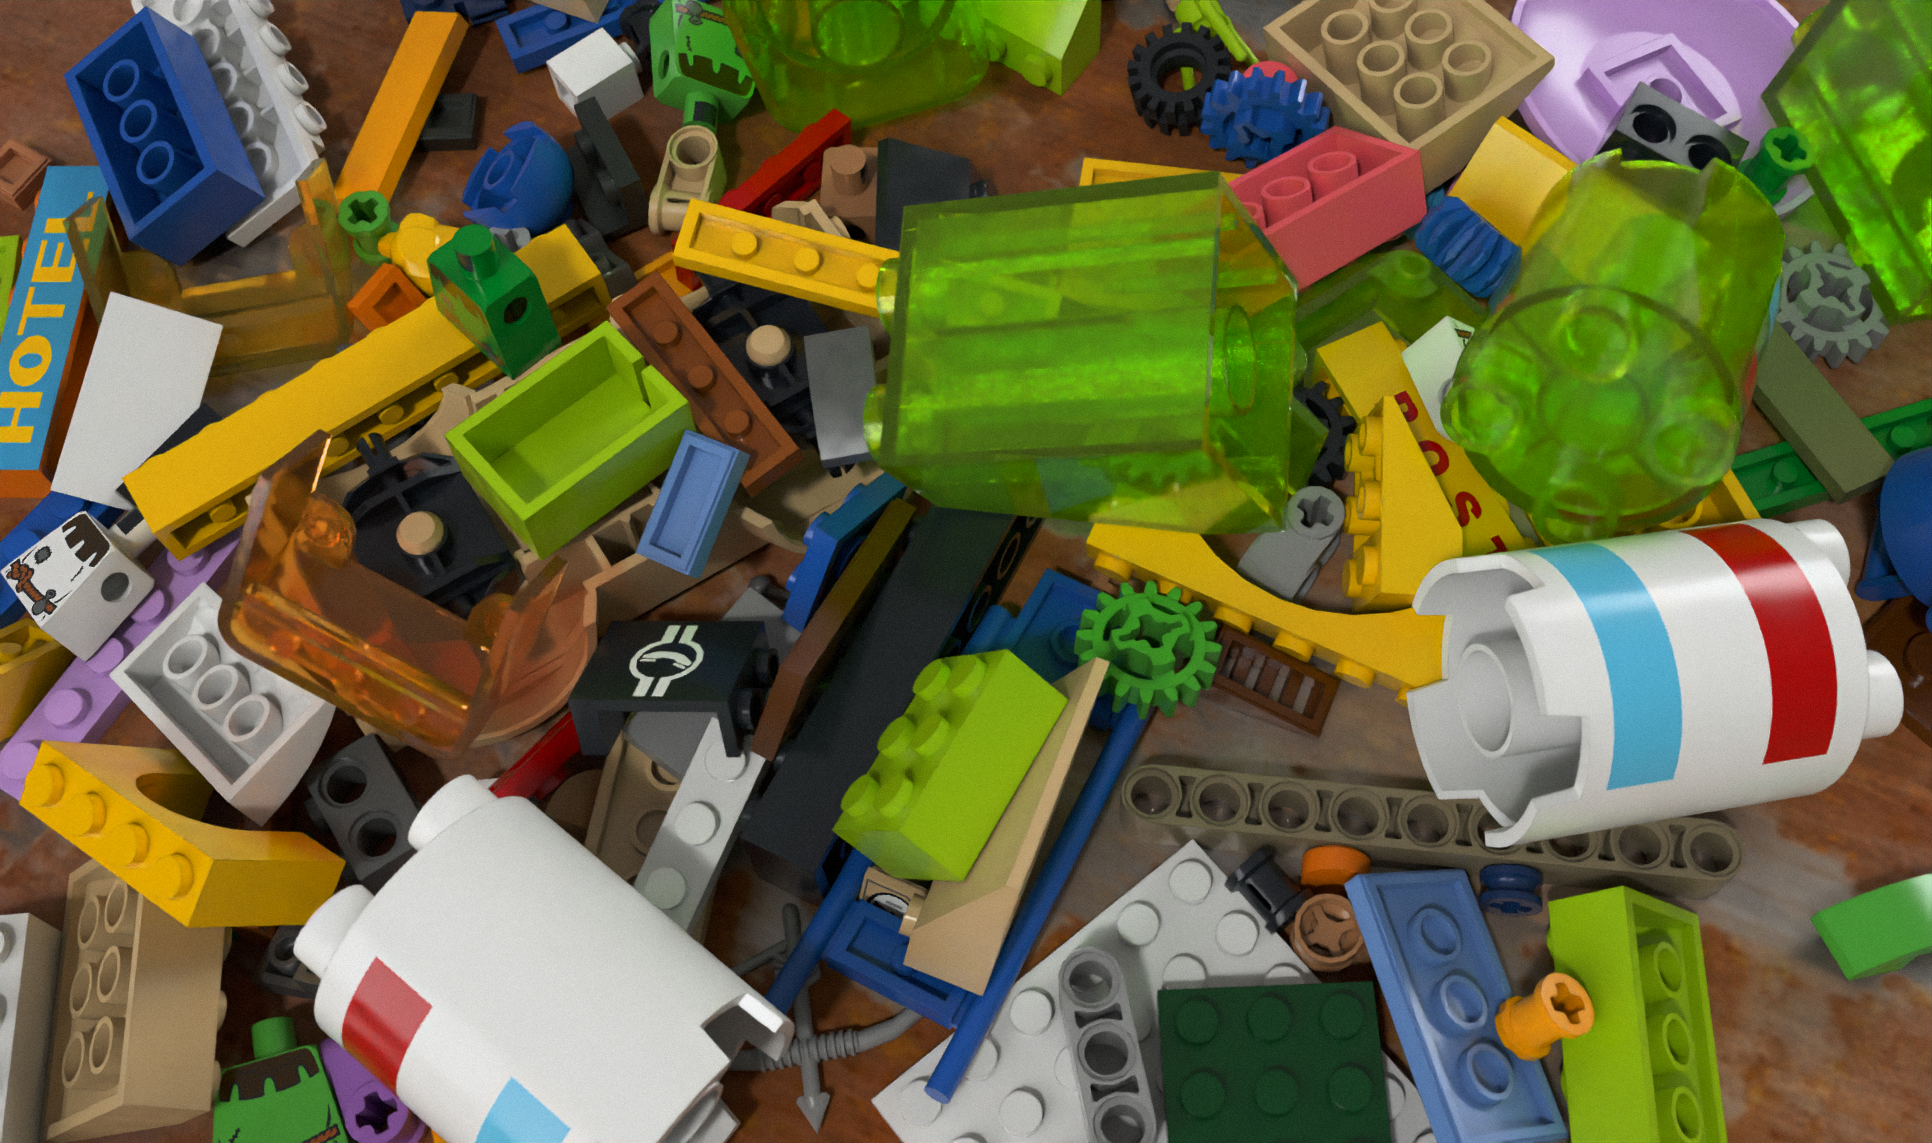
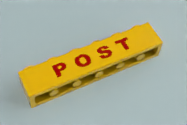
[1311,321,1538,557]

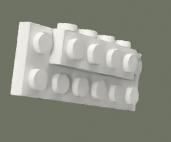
[130,0,329,248]

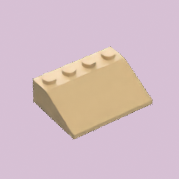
[1263,0,1555,195]
[899,657,1110,996]
[38,858,232,1143]

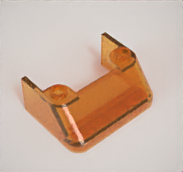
[217,429,568,760]

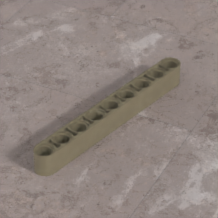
[1119,764,1746,900]

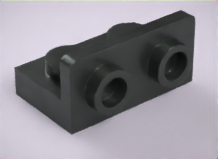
[565,96,649,242]

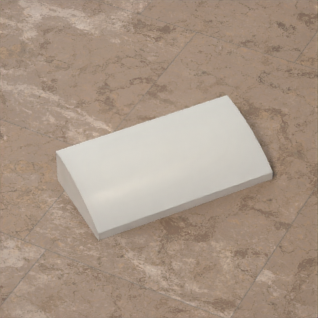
[109,582,336,827]

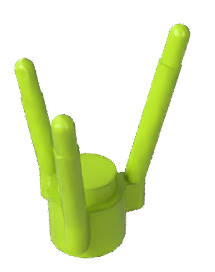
[1173,0,1260,91]

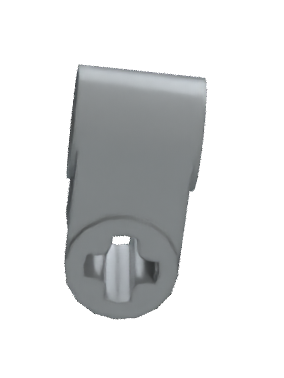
[1235,486,1345,605]

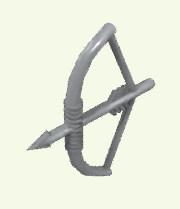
[727,903,924,1134]

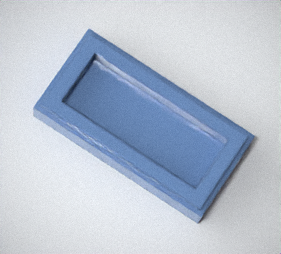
[635,429,750,579]

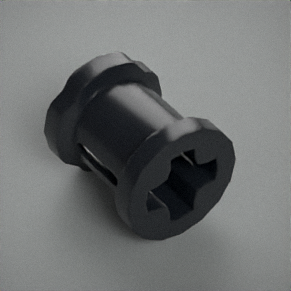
[618,0,661,74]
[1224,845,1315,936]

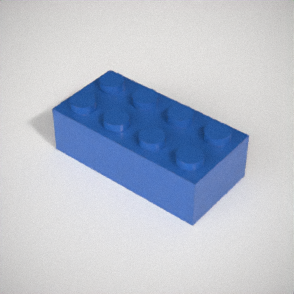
[64,6,266,267]

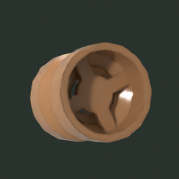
[1289,893,1364,978]

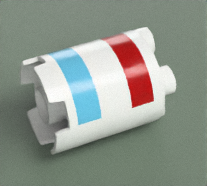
[1406,519,1904,848]
[294,775,794,1143]

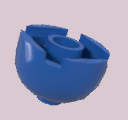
[462,121,575,238]

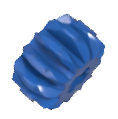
[1413,196,1521,298]

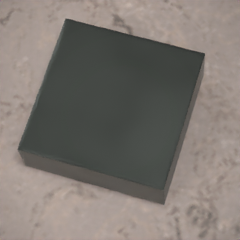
[417,93,482,152]

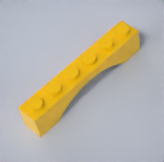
[1086,473,1446,708]

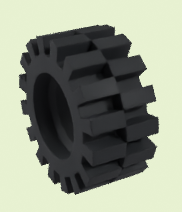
[1127,22,1232,136]

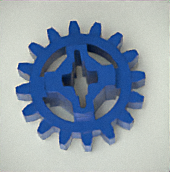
[1200,67,1331,169]

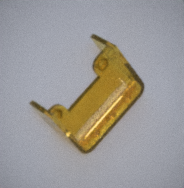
[62,158,354,378]

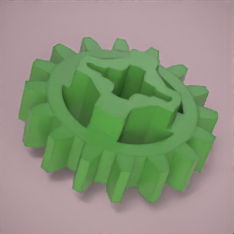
[1073,580,1221,720]

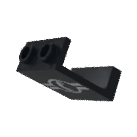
[567,621,780,757]

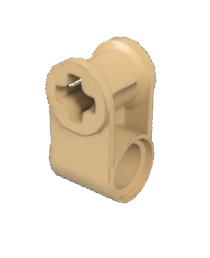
[648,125,727,235]

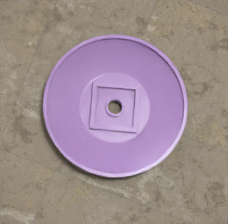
[1508,0,1842,233]

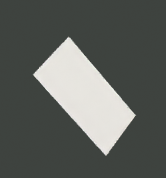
[50,291,223,511]

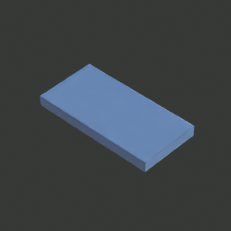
[1344,868,1569,1143]

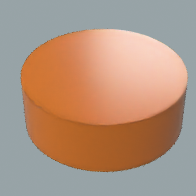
[1300,845,1371,897]

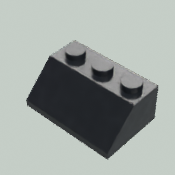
[875,138,1002,346]

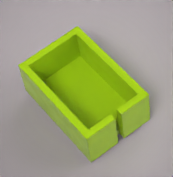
[444,320,697,562]
[832,649,1069,882]

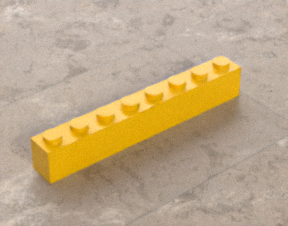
[122,223,612,562]

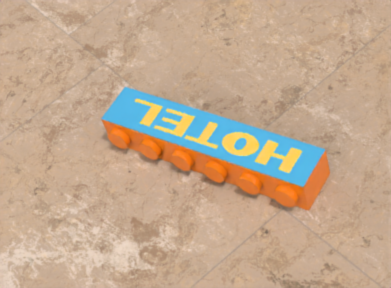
[0,166,129,498]

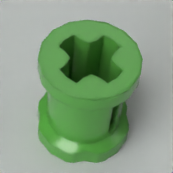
[338,190,399,266]

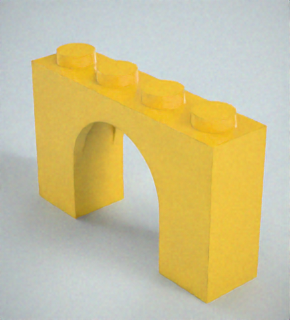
[18,740,346,928]

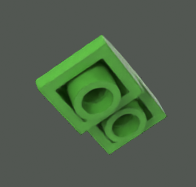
[1810,873,1932,981]

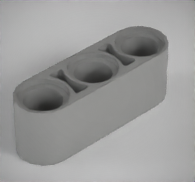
[1058,948,1156,1143]

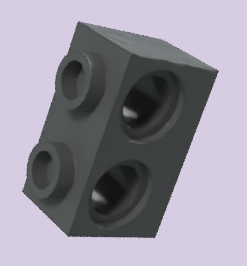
[302,733,422,896]

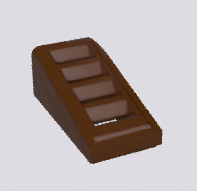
[1199,623,1340,740]

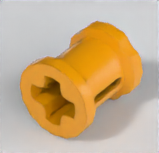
[1495,972,1595,1062]

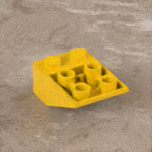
[1342,395,1463,615]

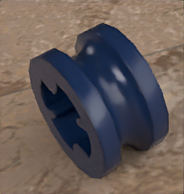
[1479,864,1543,917]

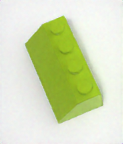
[1547,886,1728,1143]

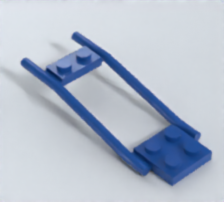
[764,568,1155,1104]

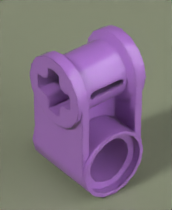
[319,1037,429,1143]

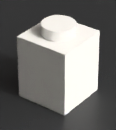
[546,27,644,120]

